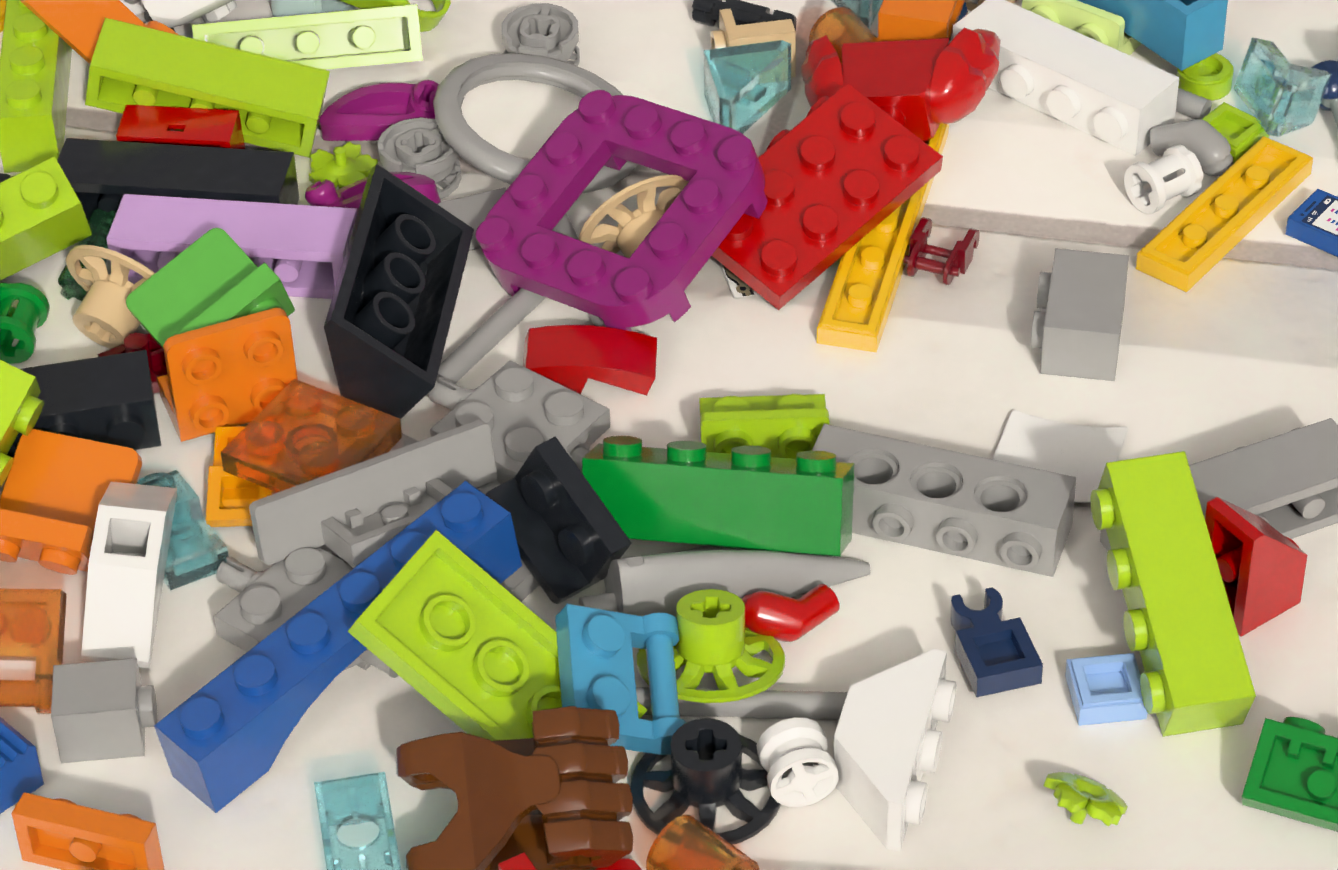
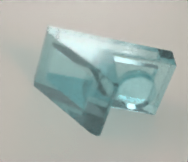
[1233,37,1331,137]

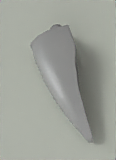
[579,550,870,617]

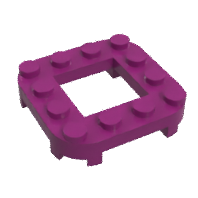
[475,90,768,331]

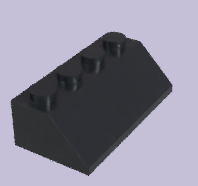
[324,164,474,428]

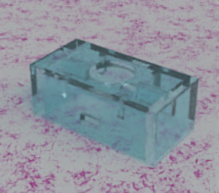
[314,772,401,870]

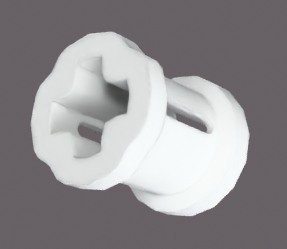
[1124,145,1203,214]

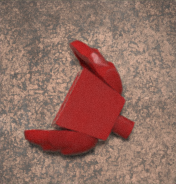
[801,28,1001,141]

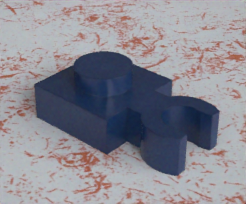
[950,587,1043,697]

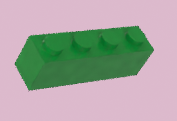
[582,436,855,556]

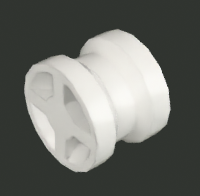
[756,717,839,807]

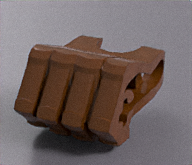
[395,706,633,870]

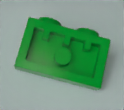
[1242,717,1338,832]

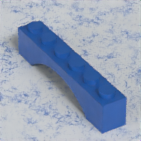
[154,481,522,813]

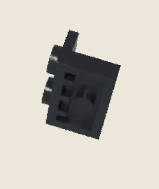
[485,436,632,604]

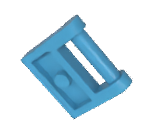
[555,604,687,755]

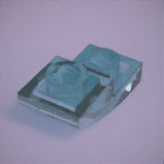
[136,470,229,591]

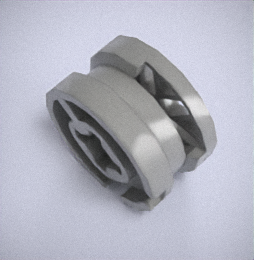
[502,3,580,82]
[378,118,461,199]

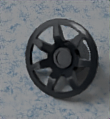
[630,718,781,849]

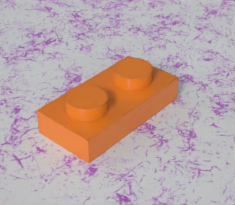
[11,792,165,870]

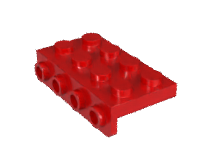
[712,83,943,310]

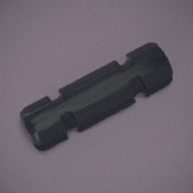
[692,0,797,31]

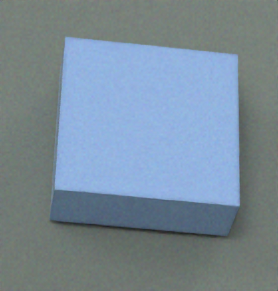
[1065,653,1147,726]

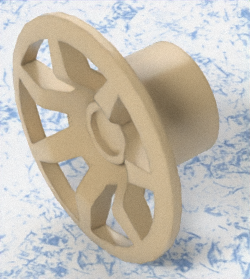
[578,175,689,258]
[66,245,155,349]

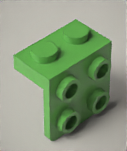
[126,228,295,350]

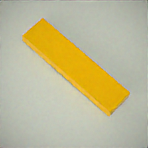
[1136,136,1313,292]

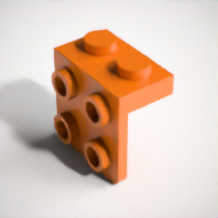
[157,308,301,442]
[0,429,142,575]

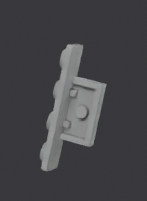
[249,420,497,568]

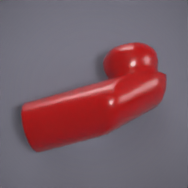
[742,584,840,642]

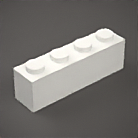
[952,0,1179,156]

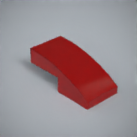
[523,325,657,396]

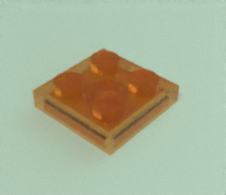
[221,379,402,493]

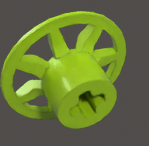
[637,589,785,703]

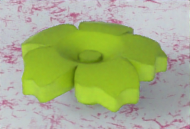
[309,142,378,189]
[1043,772,1128,826]

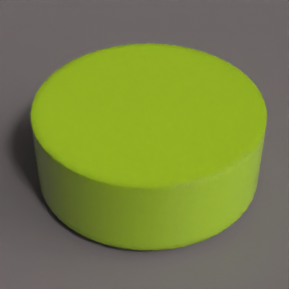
[1176,53,1234,101]

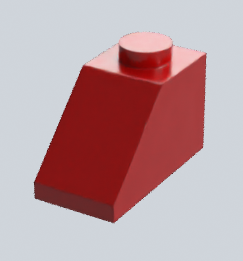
[1205,497,1308,637]

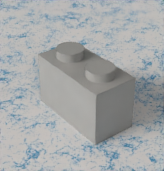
[1031,248,1129,381]

